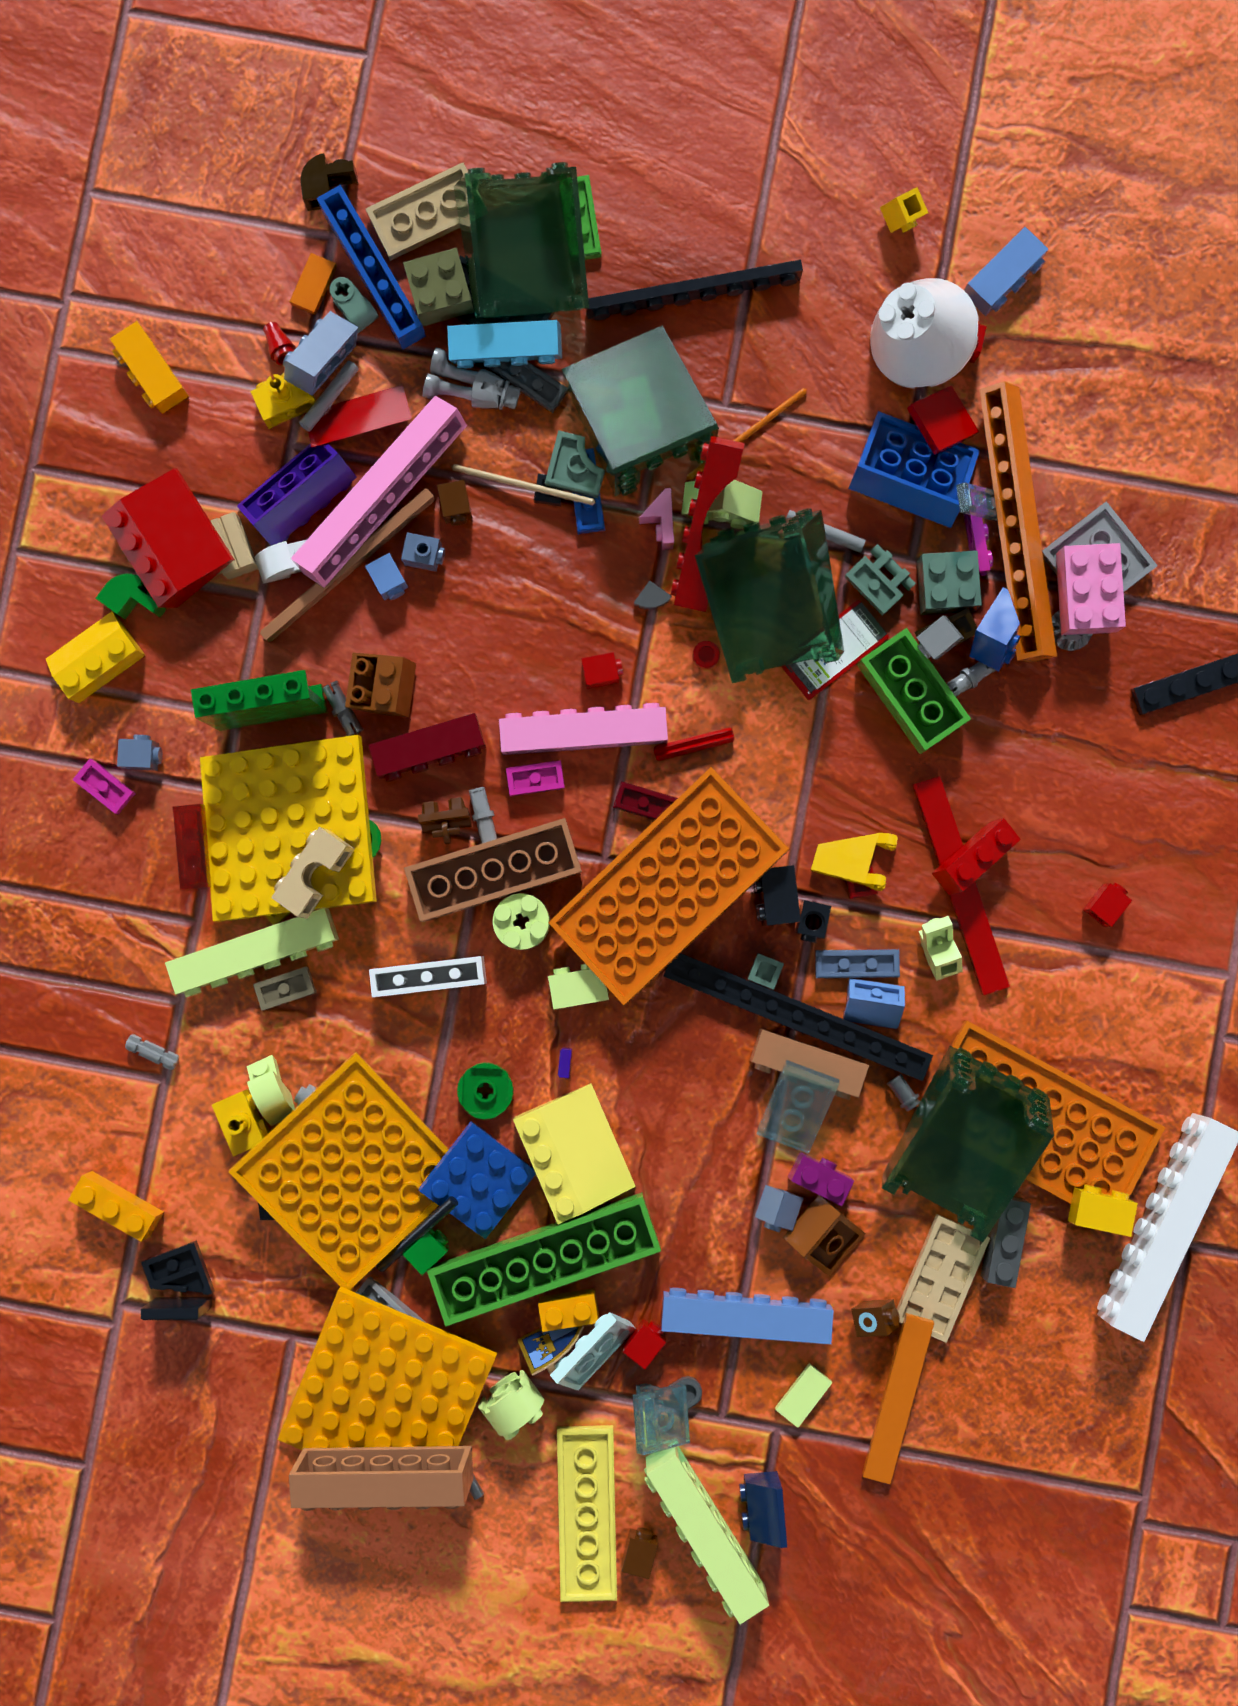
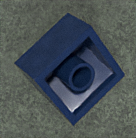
[739,1471,787,1548]

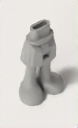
[423,347,521,410]

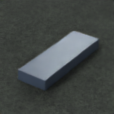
[815,949,900,978]

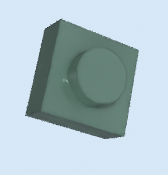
[747,953,784,990]

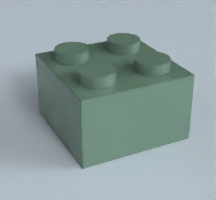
[916,551,982,615]

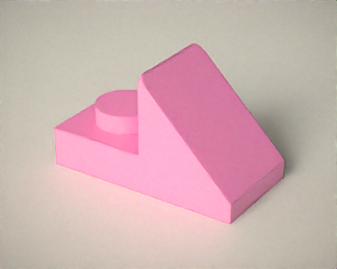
[639,488,674,550]

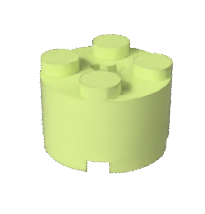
[493,893,550,950]
[478,1370,544,1440]

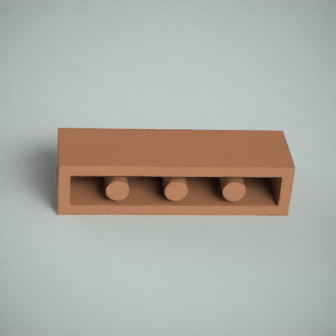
[750,1029,869,1100]

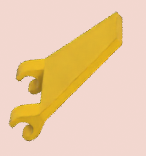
[811,833,898,891]

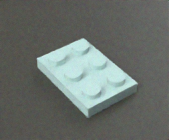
[550,1312,636,1390]

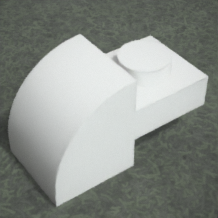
[255,540,307,584]

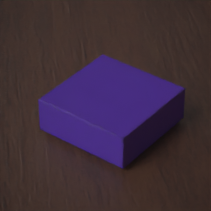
[558,1048,572,1078]

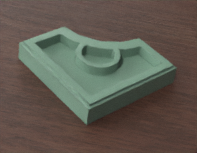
[545,430,605,498]

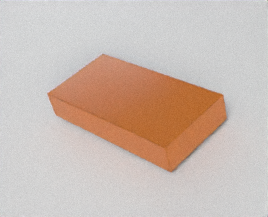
[289,253,337,315]

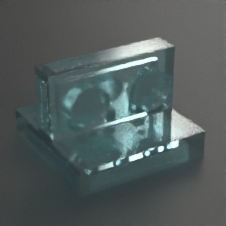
[633,1383,690,1455]

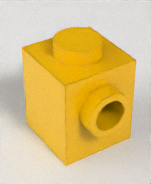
[880,187,928,233]

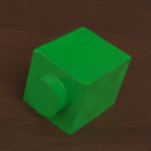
[403,1229,450,1275]

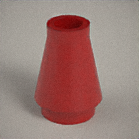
[263,322,296,365]

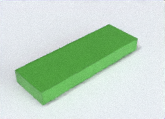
[562,175,602,261]

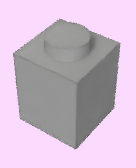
[916,615,964,660]

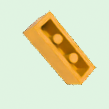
[110,321,189,414]
[68,1171,164,1242]

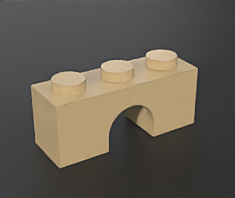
[271,827,355,919]

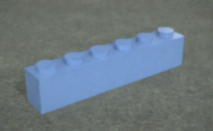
[661,1288,834,1344]

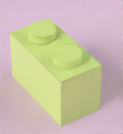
[548,964,609,1009]

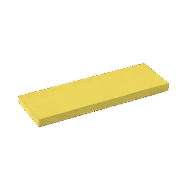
[557,1425,617,1602]

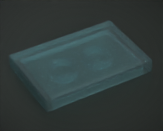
[756,1060,839,1154]

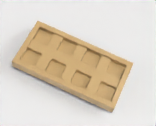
[897,1214,990,1343]

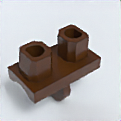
[418,797,472,844]

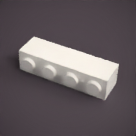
[369,956,487,997]

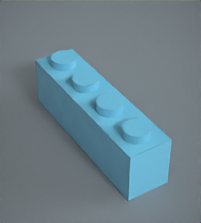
[447,320,562,368]

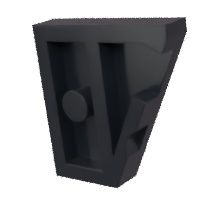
[141,1240,215,1295]

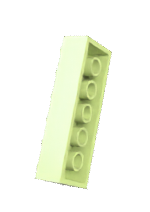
[644,1439,769,1624]

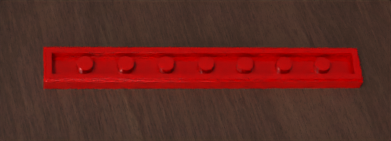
[912,776,1010,995]

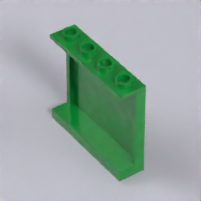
[191,670,327,731]

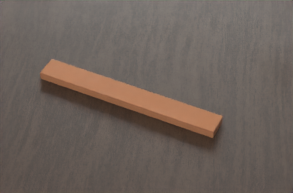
[260,489,435,643]

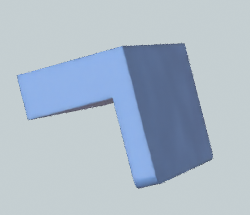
[843,978,905,1029]

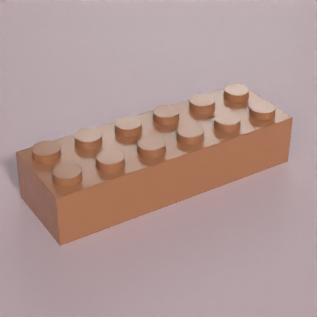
[404,818,582,922]
[289,1446,473,1511]

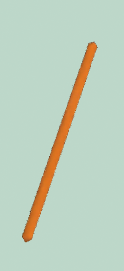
[686,388,807,481]

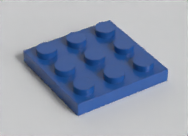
[418,1121,536,1239]

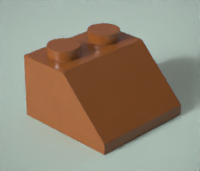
[783,1195,866,1276]

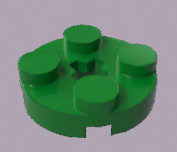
[457,1062,514,1119]

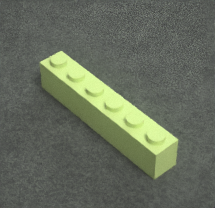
[165,908,339,997]

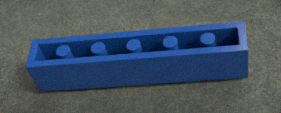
[317,185,426,350]

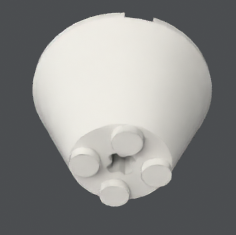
[870,278,979,389]

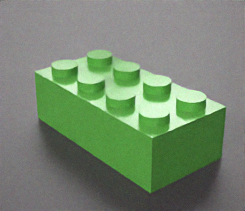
[856,628,971,754]

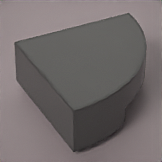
[634,581,672,609]

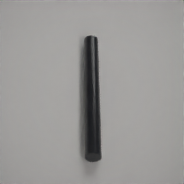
[376,1196,458,1272]

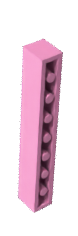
[291,396,467,588]

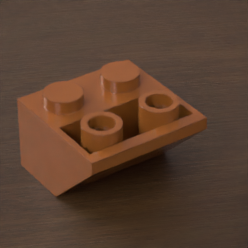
[345,653,416,718]

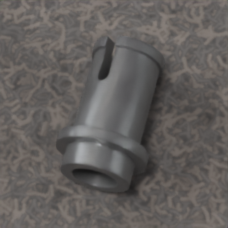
[887,1074,920,1111]

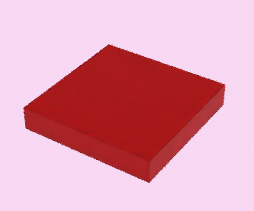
[907,385,979,455]

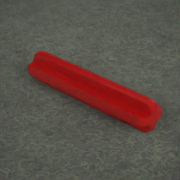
[654,727,735,761]

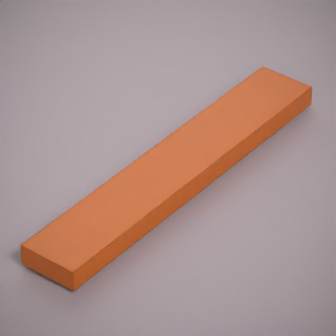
[862,1313,934,1484]

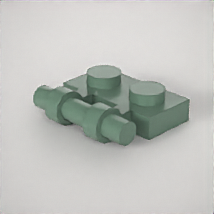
[844,544,916,616]

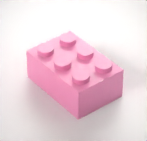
[1056,543,1126,635]

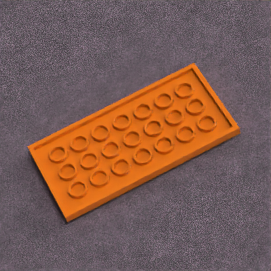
[548,767,790,1005]
[913,1020,1166,1204]

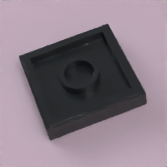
[141,1297,212,1320]

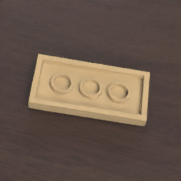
[366,163,488,261]

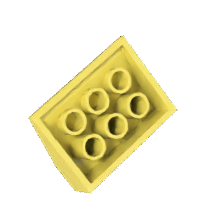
[513,1083,636,1224]

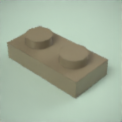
[253,967,317,1011]

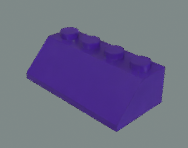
[237,443,357,546]

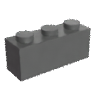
[981,1193,1031,1288]

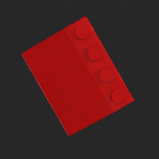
[101,468,235,608]

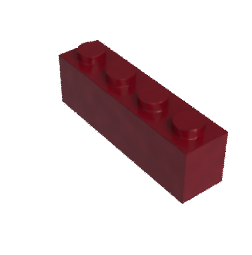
[368,713,486,782]

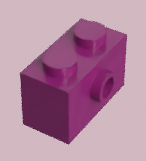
[788,1152,854,1206]

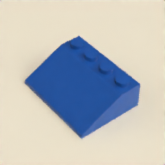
[848,411,980,528]

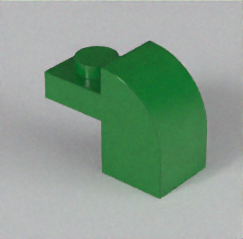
[95,574,167,619]

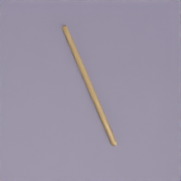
[451,464,596,505]

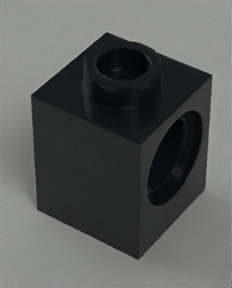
[795,900,832,943]

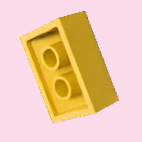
[46,611,146,703]

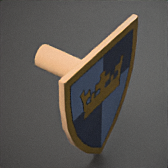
[517,1326,584,1376]

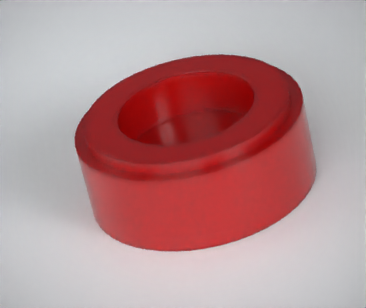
[692,641,720,669]

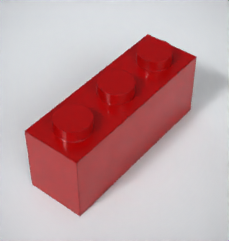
[932,818,1021,895]

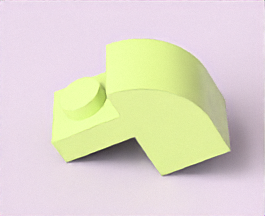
[919,916,963,981]
[247,1055,295,1126]

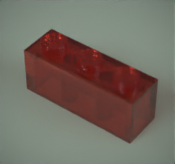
[173,804,211,891]

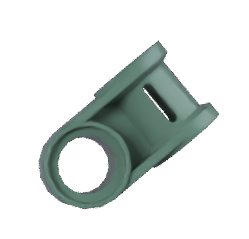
[330,277,379,333]

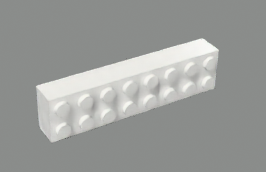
[1097,1113,1238,1342]

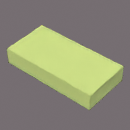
[775,1363,832,1427]

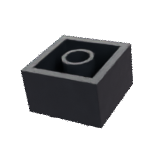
[752,865,801,926]

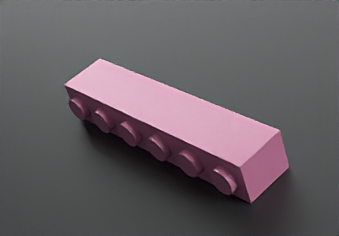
[499,703,668,755]

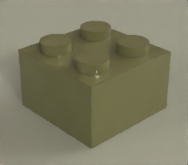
[403,248,474,326]

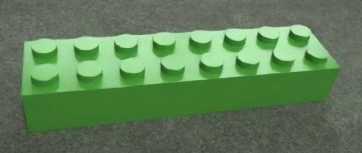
[427,1192,661,1327]

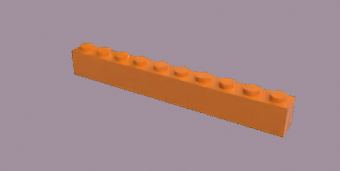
[979,381,1057,662]

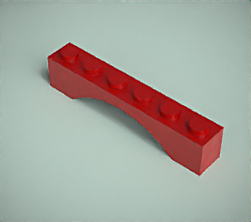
[670,436,745,612]

